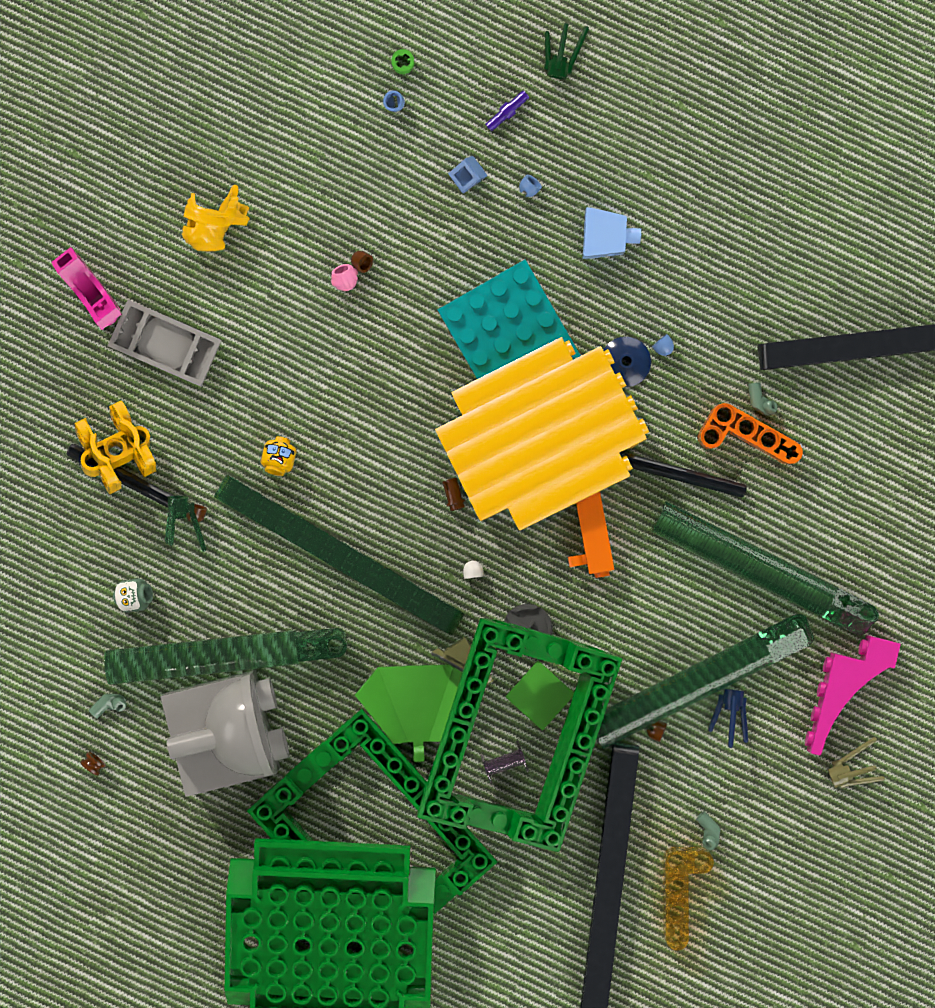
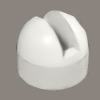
[463,561,484,579]

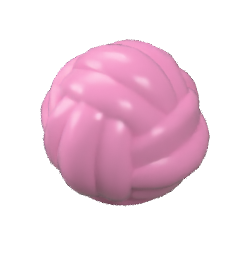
[331,264,358,291]

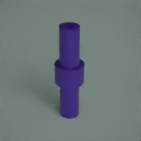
[485,90,529,132]

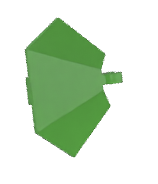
[355,664,463,762]

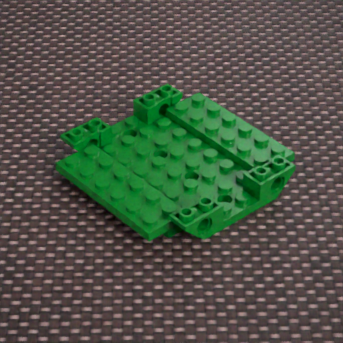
[224,838,436,1008]

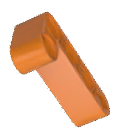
[698,403,803,464]

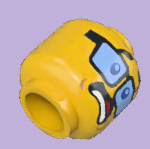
[260,437,297,476]

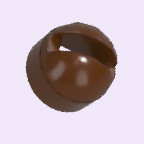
[351,251,373,273]
[185,503,207,523]
[646,720,667,742]

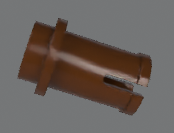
[442,478,466,511]

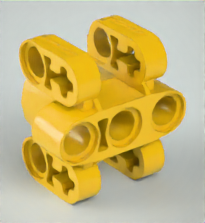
[74,401,156,494]

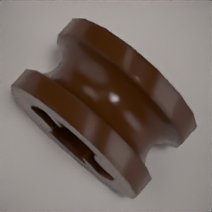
[80,751,106,776]

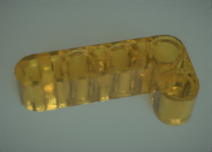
[663,847,714,951]

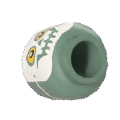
[113,578,153,613]

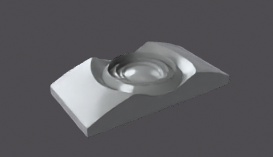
[108,300,222,387]

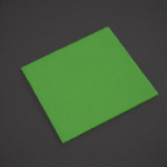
[505,661,574,731]

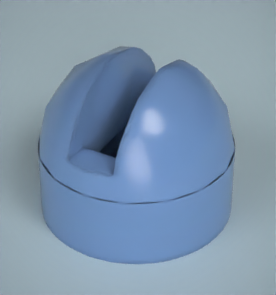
[383,91,405,112]
[519,174,542,197]
[652,334,674,356]

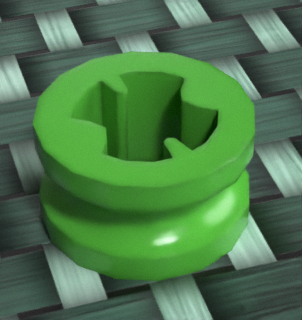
[392,49,414,74]

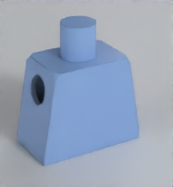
[583,207,641,259]

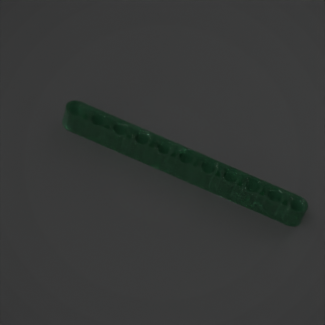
[214,474,465,636]

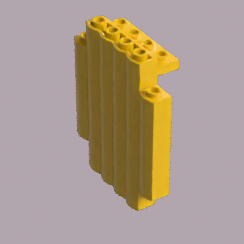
[435,337,649,531]

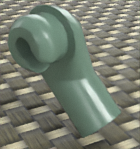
[89,693,127,719]
[696,811,720,851]

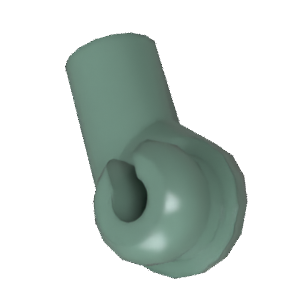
[748,382,778,416]

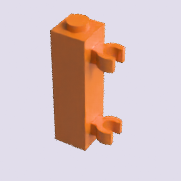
[568,492,614,578]

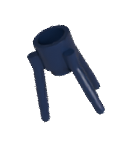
[708,689,748,748]

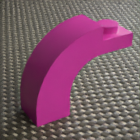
[51,247,122,330]

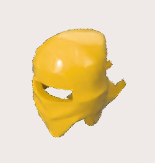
[182,185,249,252]

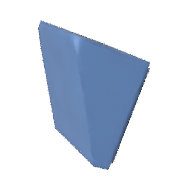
[448,156,487,194]

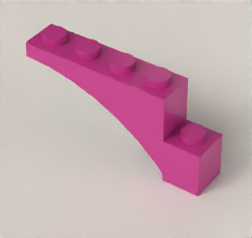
[805,635,901,756]

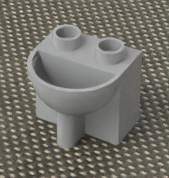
[160,670,290,797]

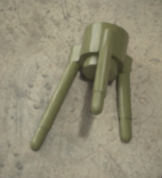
[828,737,885,789]

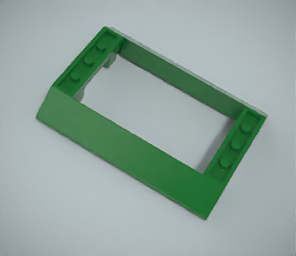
[417,618,623,852]
[247,709,498,950]

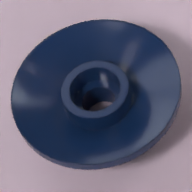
[603,337,651,387]

